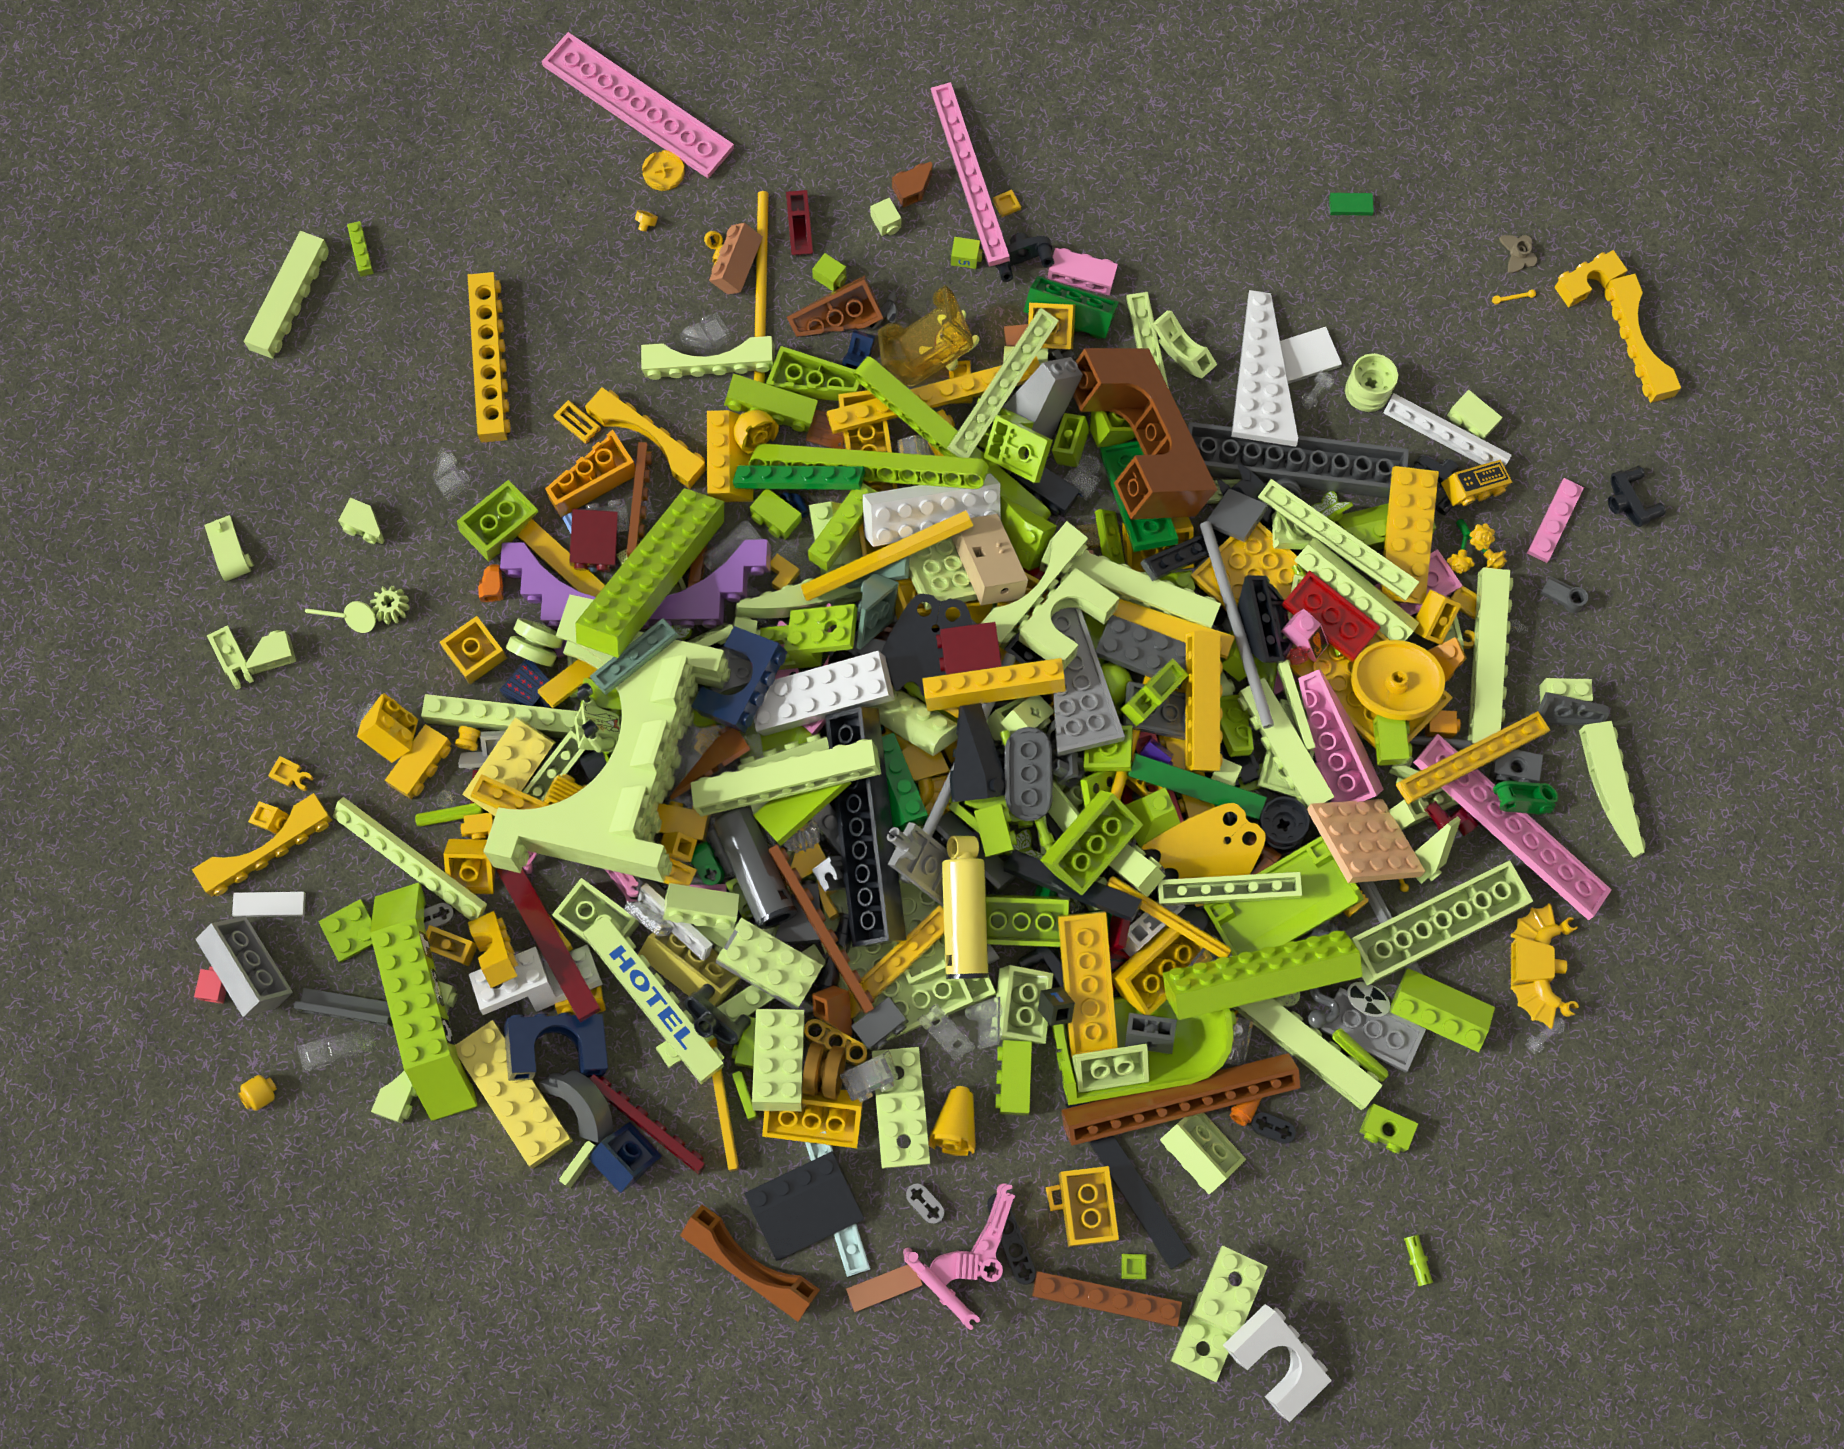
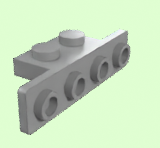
[458,731,553,769]

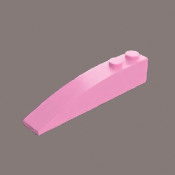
[1298,669,1384,802]

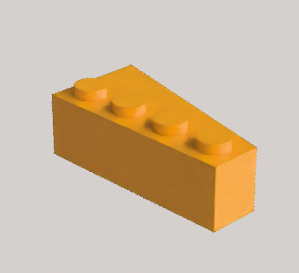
[545,429,636,517]

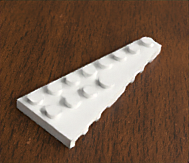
[1231,290,1298,447]

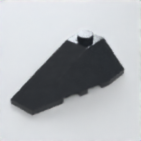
[949,703,1005,802]

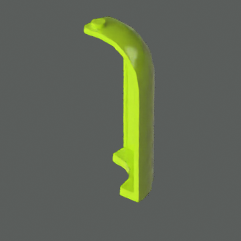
[1051,996,1236,1105]

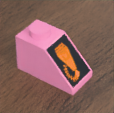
[1280,609,1329,662]

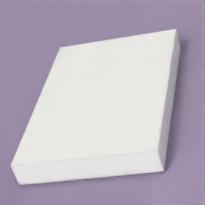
[1280,327,1342,384]

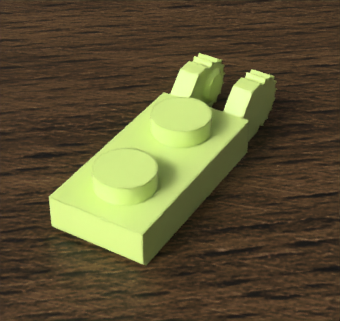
[207,625,254,690]

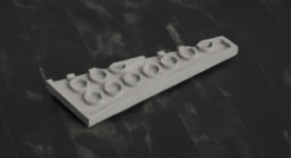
[1048,582,1125,756]

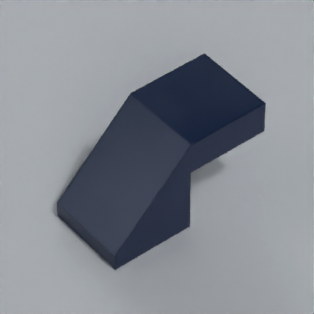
[842,330,875,370]

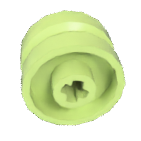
[506,618,563,667]

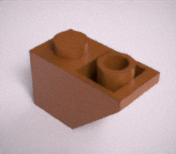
[892,161,933,208]
[812,985,852,1036]

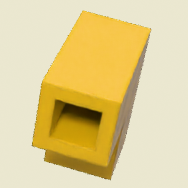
[770,554,800,591]

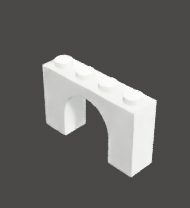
[1223,1304,1331,1422]

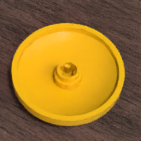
[1351,640,1445,720]

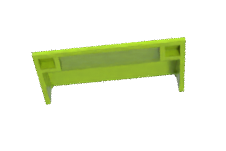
[1203,836,1364,956]

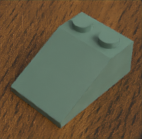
[856,573,899,649]

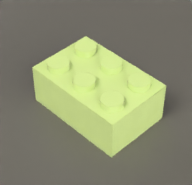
[552,878,639,947]

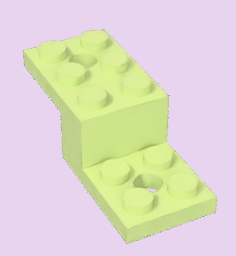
[872,1047,930,1169]
[1171,1246,1268,1382]

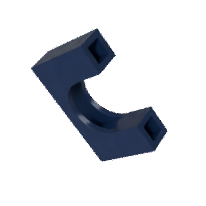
[691,626,788,733]
[504,1012,608,1081]

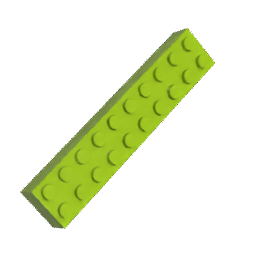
[575,488,724,658]

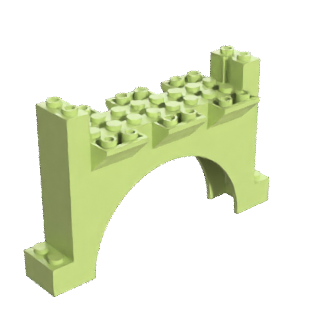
[483,595,731,883]

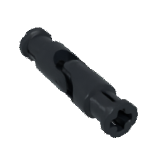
[811,913,852,1003]

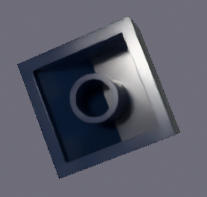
[588,1122,662,1193]

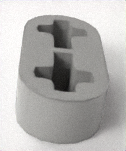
[424,903,455,931]
[906,1183,944,1224]

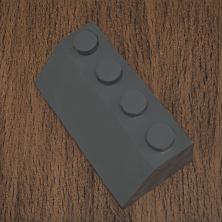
[932,811,1016,895]

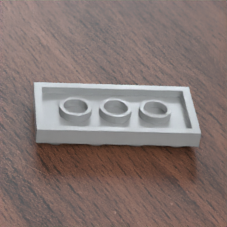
[1319,988,1426,1073]

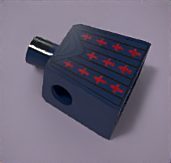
[500,659,554,709]

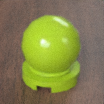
[1100,662,1133,720]

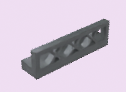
[294,988,393,1027]

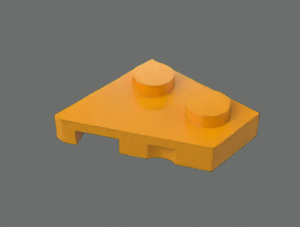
[1427,637,1467,682]

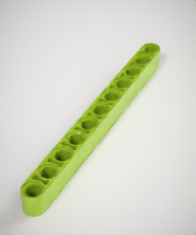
[853,357,1051,520]
[749,444,989,489]

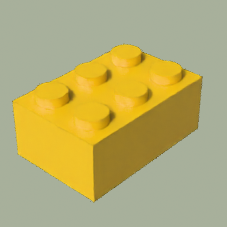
[1059,1166,1119,1247]

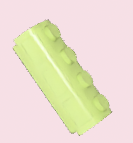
[870,685,958,756]

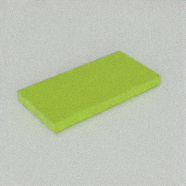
[753,782,851,846]

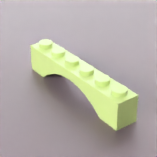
[641,336,775,380]
[981,521,1088,646]
[371,981,458,1124]

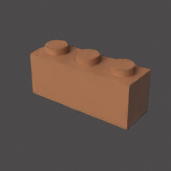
[709,223,763,294]

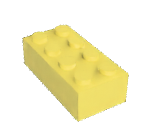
[462,717,556,816]

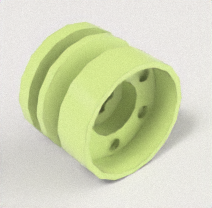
[1345,353,1398,412]

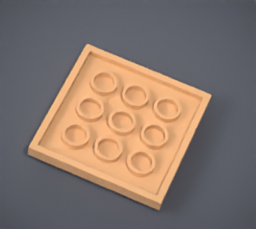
[1307,799,1425,883]

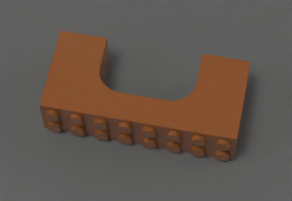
[1073,348,1218,520]

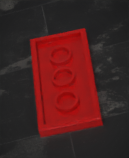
[1281,570,1381,662]

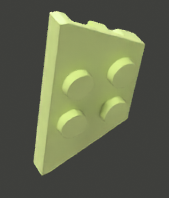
[1272,511,1331,550]

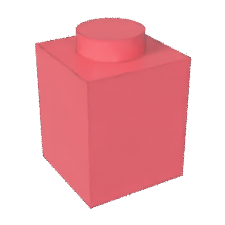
[194,967,226,1004]

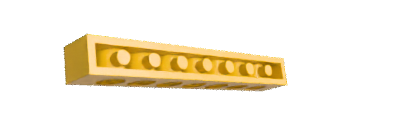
[468,272,511,443]

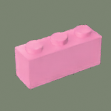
[1048,248,1118,296]

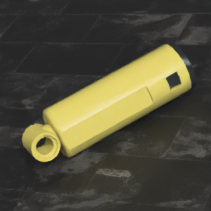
[942,836,988,979]

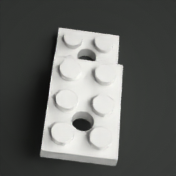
[469,944,602,1015]

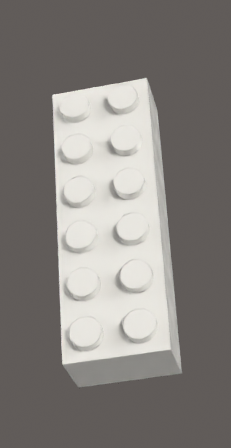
[863,473,1001,547]
[754,651,895,736]

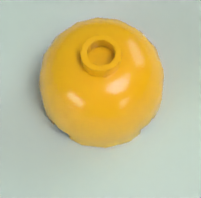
[734,409,779,454]

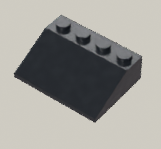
[744,1151,864,1261]

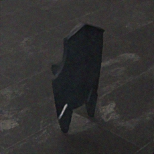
[1217,464,1274,530]

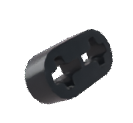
[1251,1112,1296,1144]

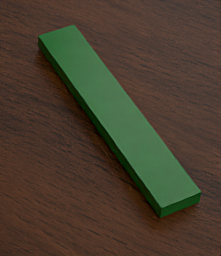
[1128,753,1267,819]

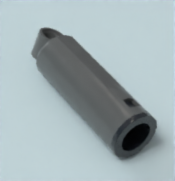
[714,807,798,930]

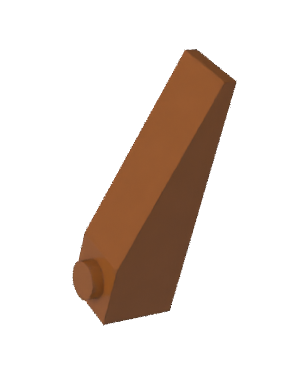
[670,726,751,800]

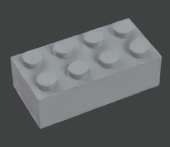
[196,916,293,1017]

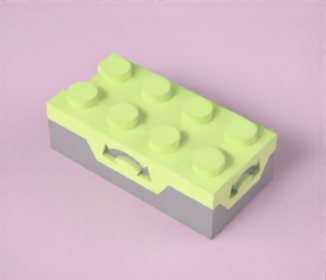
[716,918,823,1010]

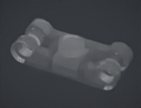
[918,1004,976,1063]

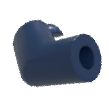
[780,492,810,518]

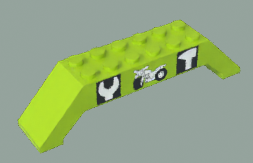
[370,882,478,1121]

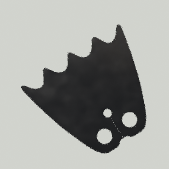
[881,594,972,696]

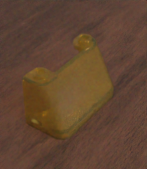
[877,285,974,386]

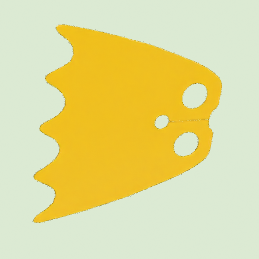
[1141,803,1266,907]

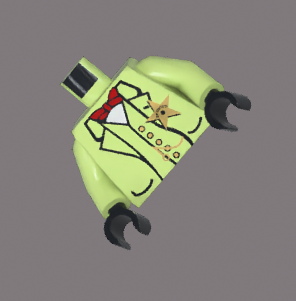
[575,683,621,753]

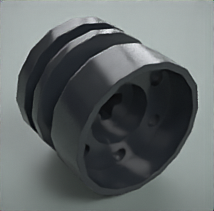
[1259,796,1310,853]

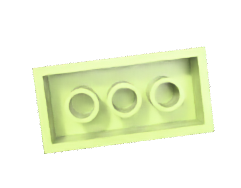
[752,1009,805,1111]

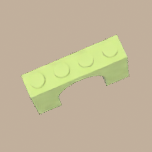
[1018,568,1119,671]
[736,734,829,819]

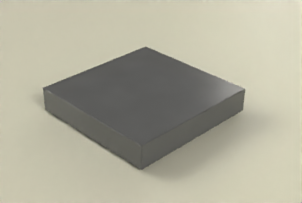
[1207,489,1268,542]

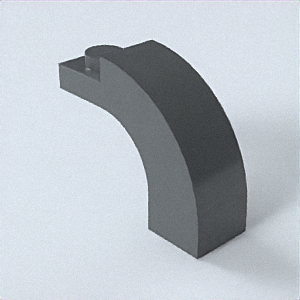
[539,1070,613,1142]

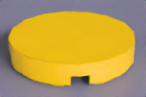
[642,150,685,191]

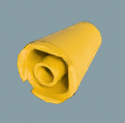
[928,1086,976,1156]

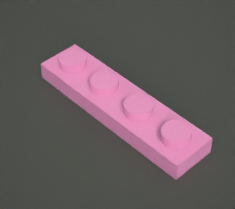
[1527,478,1584,563]

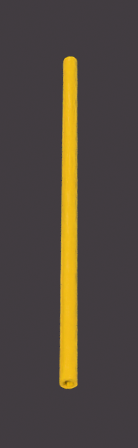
[754,191,769,383]

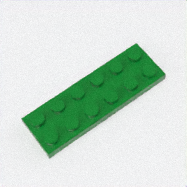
[1100,441,1178,552]

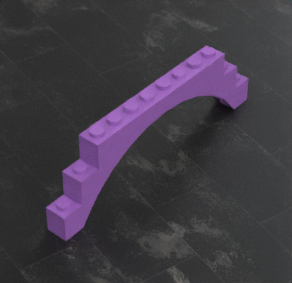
[500,539,771,629]

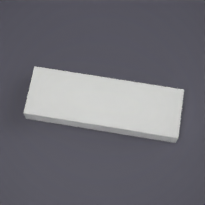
[232,892,306,917]

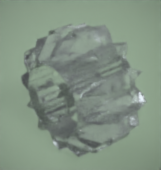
[784,818,820,853]

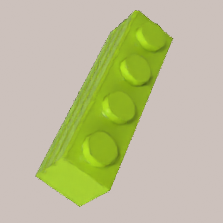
[347,221,374,277]

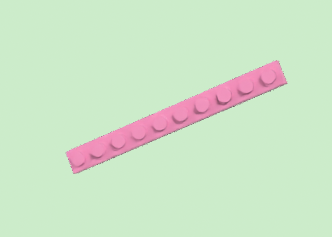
[931,82,1010,267]

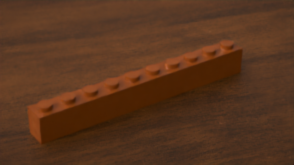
[1061,1053,1300,1146]

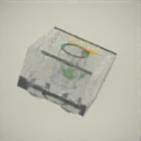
[840,1050,898,1102]

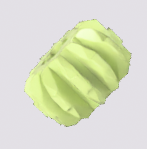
[370,585,410,625]

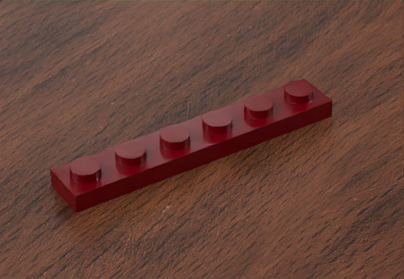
[590,1074,705,1175]

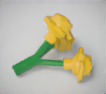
[1447,519,1507,574]

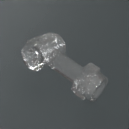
[1301,371,1336,409]
[1525,1017,1565,1054]

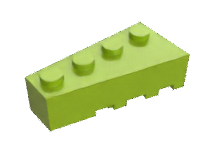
[766,346,863,401]

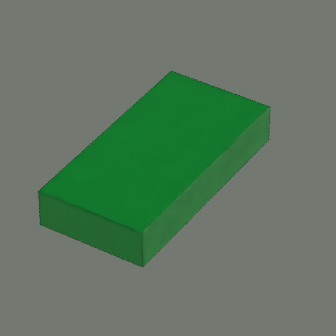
[1329,193,1374,216]

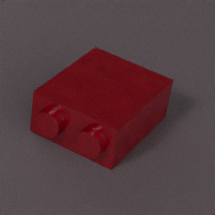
[569,509,618,572]
[936,622,1002,675]

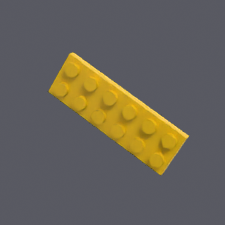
[1380,466,1439,605]
[1058,911,1118,1058]

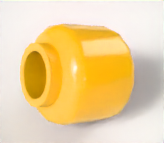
[238,1075,277,1111]

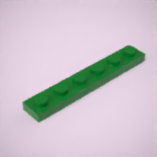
[733,465,866,490]

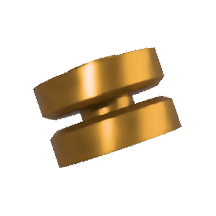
[802,1042,846,1100]

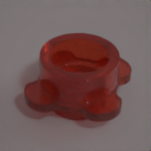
[1286,646,1311,665]

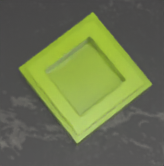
[1121,1254,1146,1280]

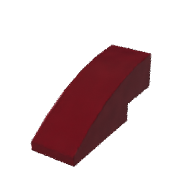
[786,190,813,256]

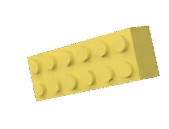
[455,1020,573,1169]

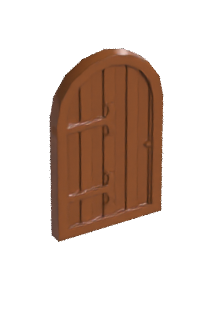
[805,409,845,449]

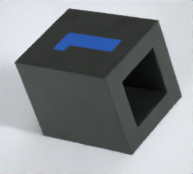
[1038,987,1075,1026]

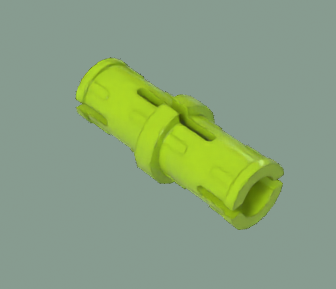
[1404,1235,1433,1286]

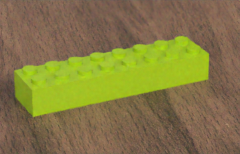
[1163,931,1363,1020]

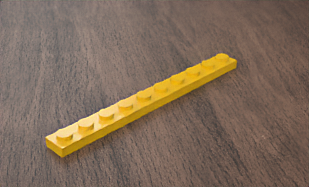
[827,356,1040,434]
[471,774,697,886]

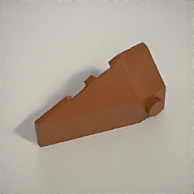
[787,276,884,337]

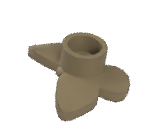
[1499,235,1537,274]

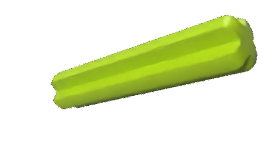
[415,803,483,827]
[1332,1028,1388,1082]

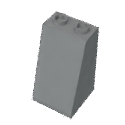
[1003,357,1083,439]

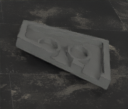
[1537,692,1610,725]

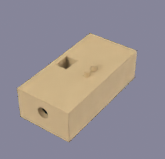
[952,514,1028,605]

